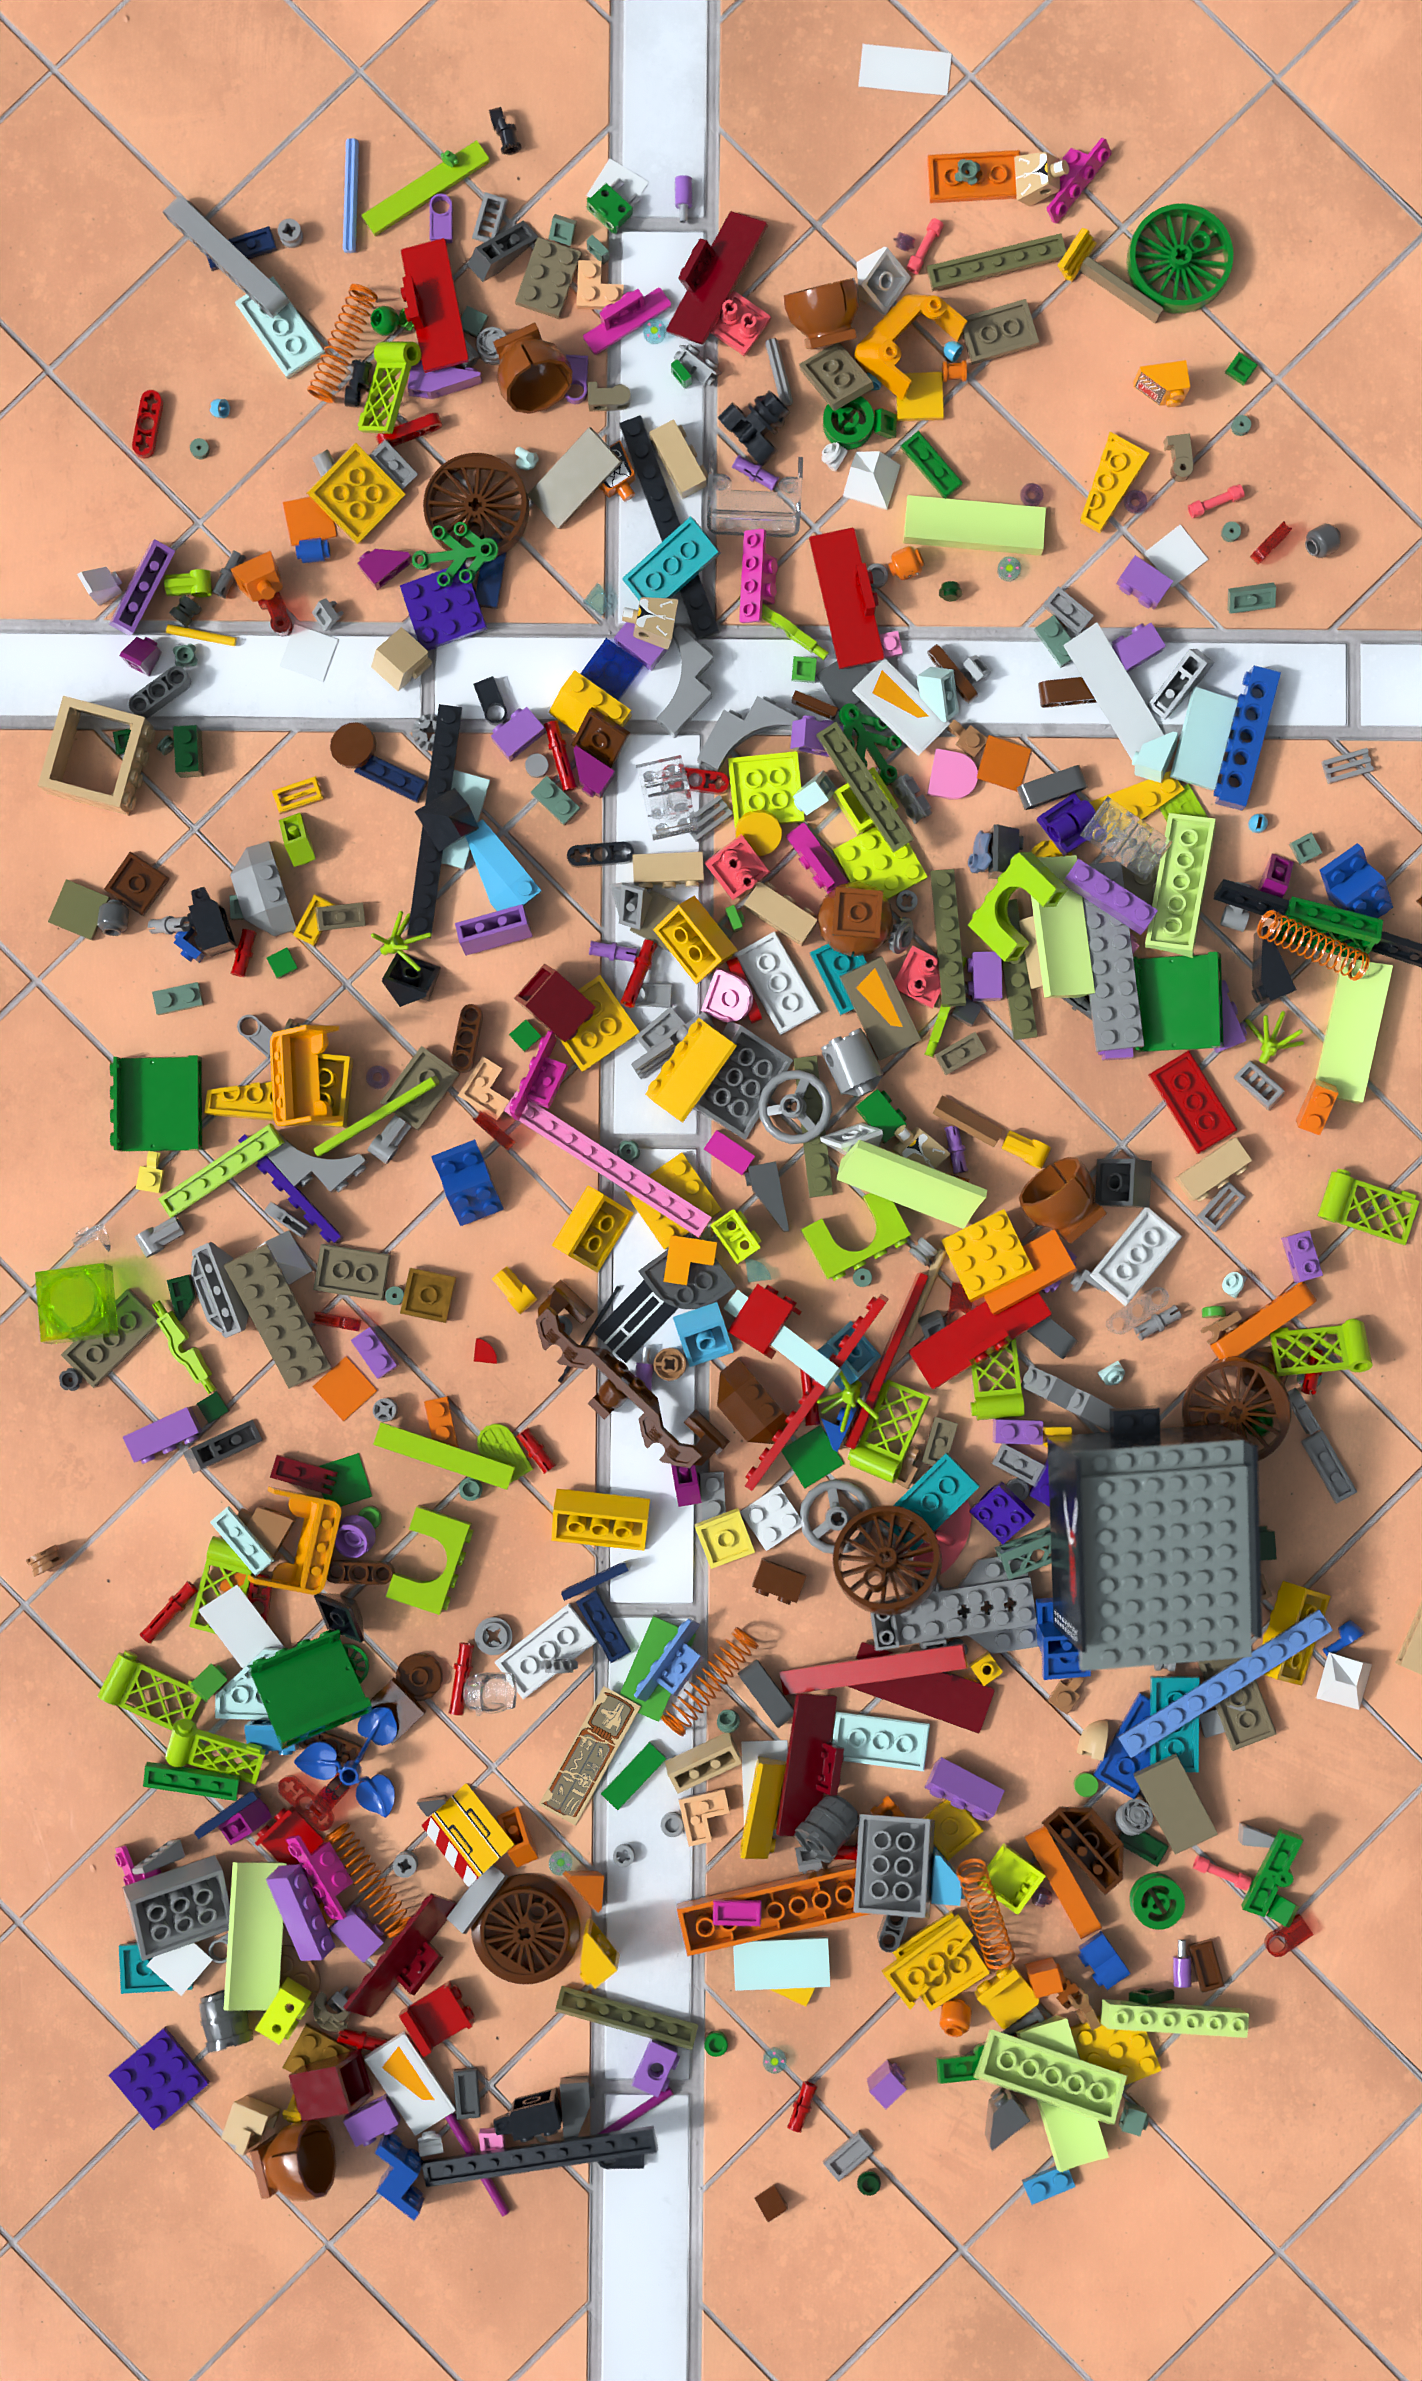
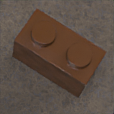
[752,1558,806,1605]

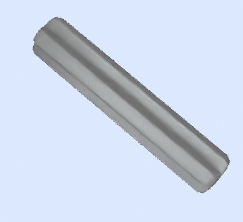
[766,338,793,406]

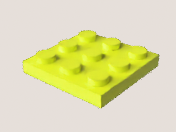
[728,751,804,827]
[833,826,927,899]

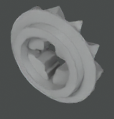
[412,713,437,751]
[888,917,914,954]
[475,1617,512,1655]
[540,1659,578,1673]

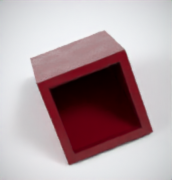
[514,964,596,1042]
[289,2049,374,2122]

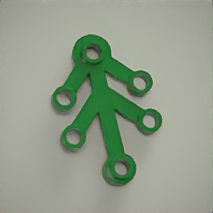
[412,522,499,587]
[839,704,902,786]

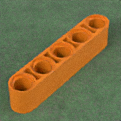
[1209,1281,1317,1359]
[1024,1826,1102,1939]

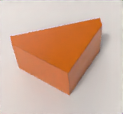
[562,1871,604,1913]

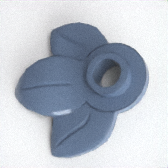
[968,830,992,874]

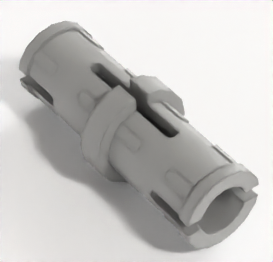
[148,916,191,935]
[1134,1305,1182,1341]

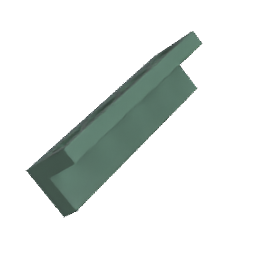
[995,1526,1051,1580]

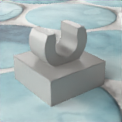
[312,598,343,632]
[960,655,991,684]
[795,1847,823,1874]
[326,1986,351,2013]

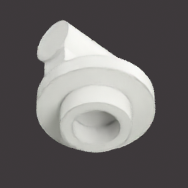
[822,442,848,472]
[418,2131,444,2157]

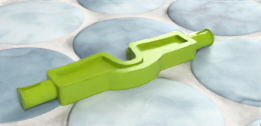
[739,599,829,660]
[924,956,967,1058]
[152,1300,216,1394]

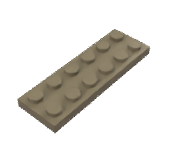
[224,1243,331,1389]

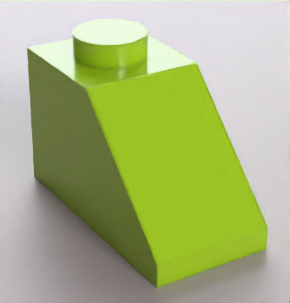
[279,813,316,867]

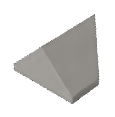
[610,882,652,930]

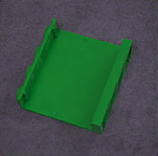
[1133,952,1224,1052]
[110,1055,202,1152]
[250,1629,372,1750]

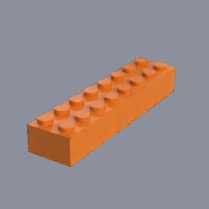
[677,1862,869,1956]

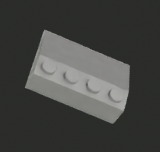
[693,1022,793,1140]
[854,1814,935,1918]
[123,1855,230,1961]

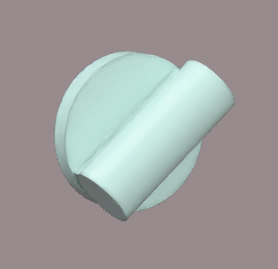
[515,447,539,470]
[1222,1272,1247,1299]
[1097,1361,1125,1385]

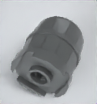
[795,1795,859,1863]
[199,1990,253,2053]

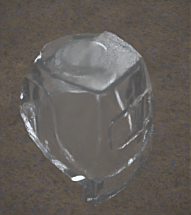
[463,1672,517,1716]

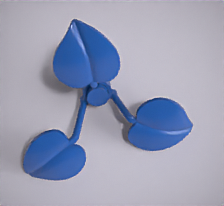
[294,1707,398,1818]

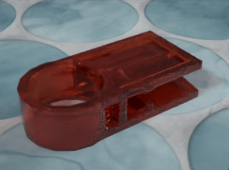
[1250,521,1292,565]
[472,1111,516,1151]
[946,1283,973,1325]
[312,1311,362,1332]
[1264,1913,1314,1957]

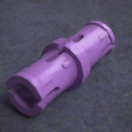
[732,455,779,491]
[589,940,637,963]
[944,1126,968,1174]

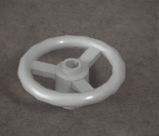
[758,1070,832,1144]
[799,1479,873,1554]

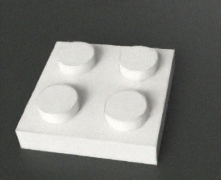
[740,1485,803,1551]

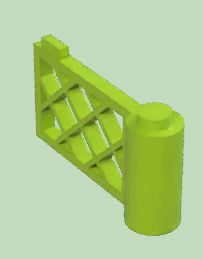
[357,341,421,434]
[1317,1169,1420,1245]
[1270,1319,1373,1376]
[970,1338,1024,1421]
[848,1379,931,1484]
[189,1536,252,1634]
[97,1650,201,1731]
[165,1718,266,1785]

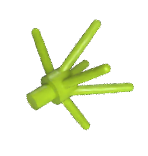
[371,911,432,971]
[1245,1011,1304,1064]
[817,1370,879,1432]

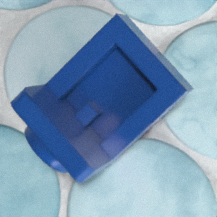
[174,927,205,963]

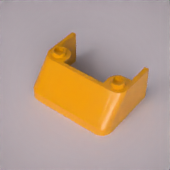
[854,294,967,401]
[270,1025,344,1126]
[247,1486,341,1595]

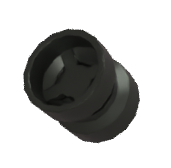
[169,594,202,627]

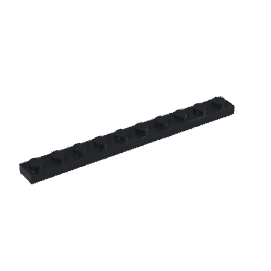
[619,415,719,640]
[408,704,462,939]
[1213,879,1422,968]
[422,2126,658,2187]

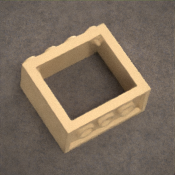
[38,696,155,816]

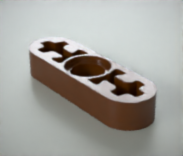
[927,644,978,704]
[298,1732,364,1764]

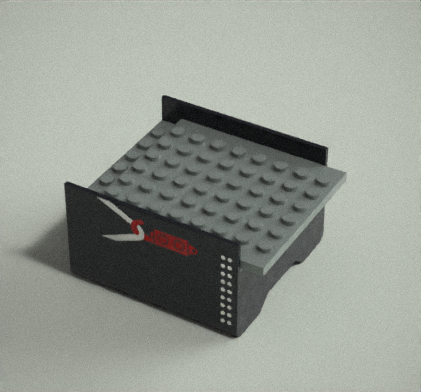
[1047,1405,1262,1671]

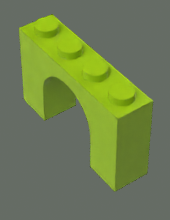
[968,852,1069,962]
[801,1193,911,1281]
[386,1505,474,1615]

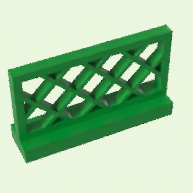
[1274,896,1383,960]

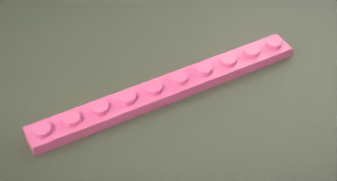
[504,1091,712,1238]

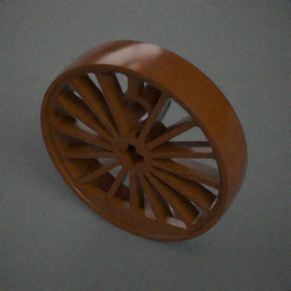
[423,453,529,561]
[1182,1357,1291,1461]
[833,1506,942,1615]

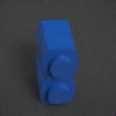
[1078,1931,1131,1990]

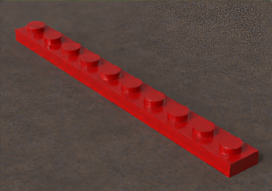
[745,1294,889,1491]

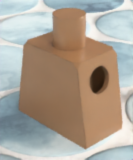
[237,1506,296,1558]

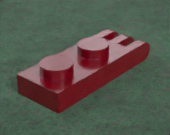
[270,1455,338,1495]

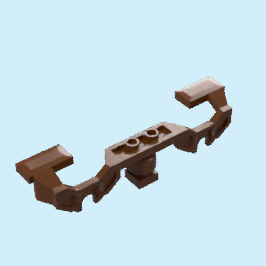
[536,1280,730,1468]

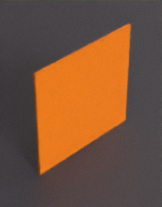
[283,497,337,546]
[976,735,1031,792]
[312,1356,377,1421]

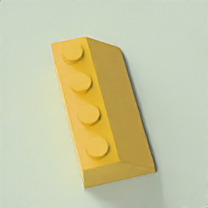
[645,1017,737,1123]
[551,1489,650,1551]
[1262,1581,1331,1686]
[740,1756,786,1859]

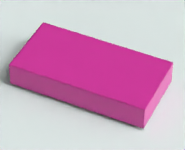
[703,1130,755,1176]
[713,1899,761,1926]

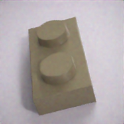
[315,902,366,931]
[934,1032,987,1076]
[921,1417,958,1465]

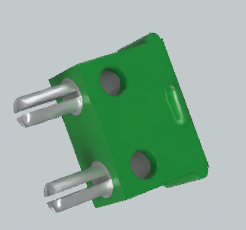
[586,178,641,234]

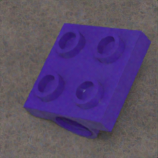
[1036,792,1102,856]
[969,1482,1035,1544]

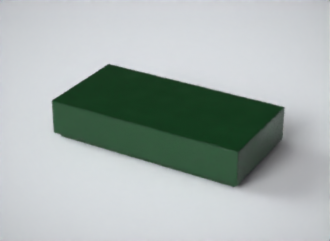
[1118,1831,1169,1867]

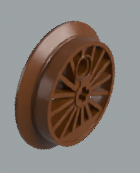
[471,1874,580,1984]

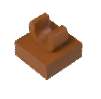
[1056,1977,1080,2009]

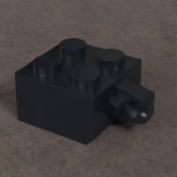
[187,887,237,957]
[493,2088,562,2142]

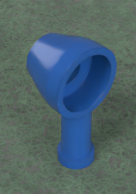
[1322,1620,1365,1657]

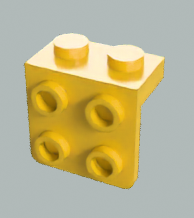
[974,1964,1039,2029]

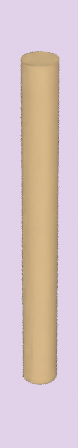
[904,1248,946,1338]

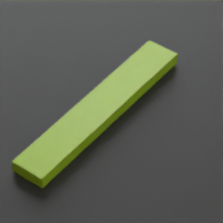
[362,140,490,236]
[313,1076,440,1156]
[158,1123,285,1218]
[373,1422,515,1490]

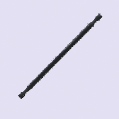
[558,1286,621,1383]

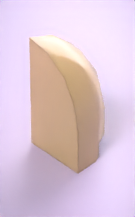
[1077,1720,1108,1761]

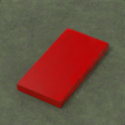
[1148,1050,1238,1154]

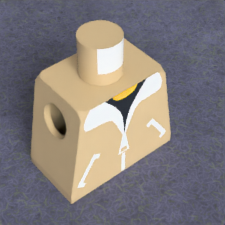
[1014,152,1069,206]
[622,597,678,650]
[893,1125,950,1169]

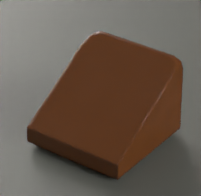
[754,2185,788,2222]

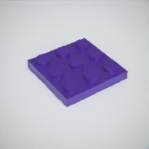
[400,563,488,651]
[108,2027,210,2131]

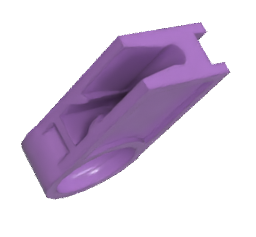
[429,194,453,243]
[565,355,588,404]

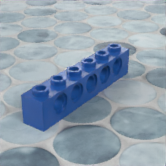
[1213,665,1281,811]

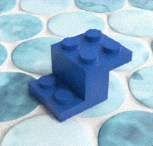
[1320,843,1393,918]
[431,1139,504,1227]
[1036,1598,1091,1680]
[375,2134,425,2221]

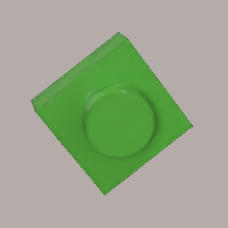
[791,656,817,683]
[725,905,745,933]

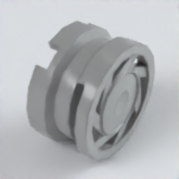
[476,327,506,365]
[1115,1799,1153,1836]

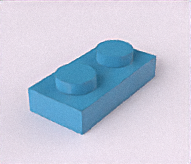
[1022,2166,1076,2205]

